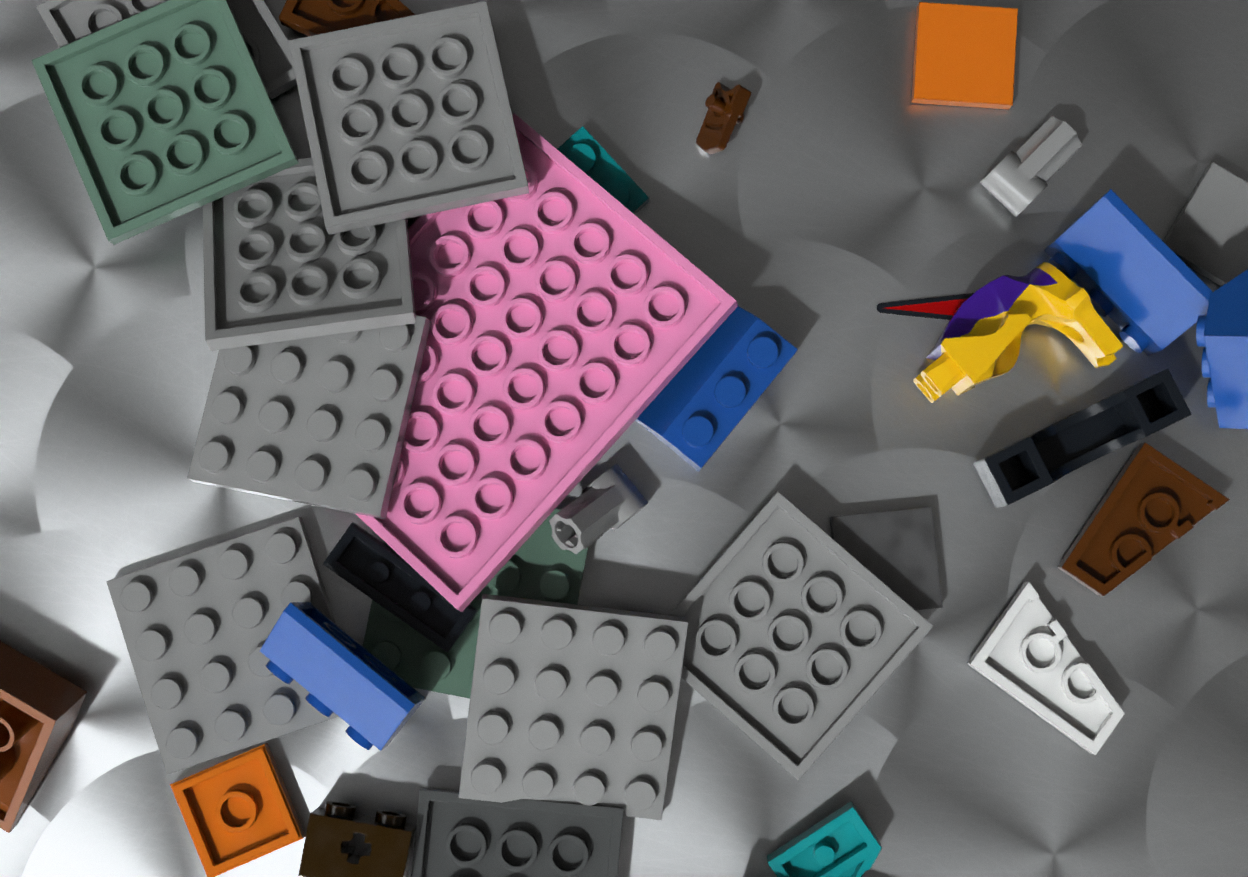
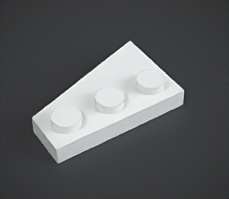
[967,582,1125,755]

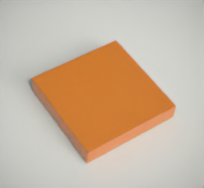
[911,2,1018,110]
[170,743,306,877]

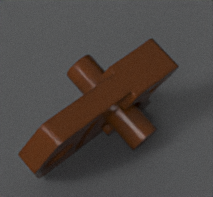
[696,82,751,155]

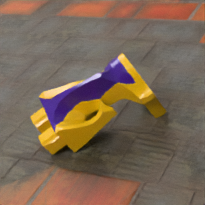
[913,262,1123,403]

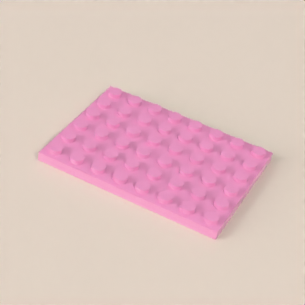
[356,113,738,612]

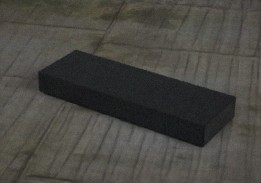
[323,522,479,653]

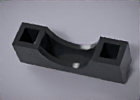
[973,369,1192,508]

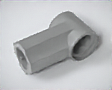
[980,115,1083,217]
[549,464,648,555]

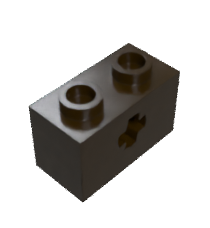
[298,801,416,877]

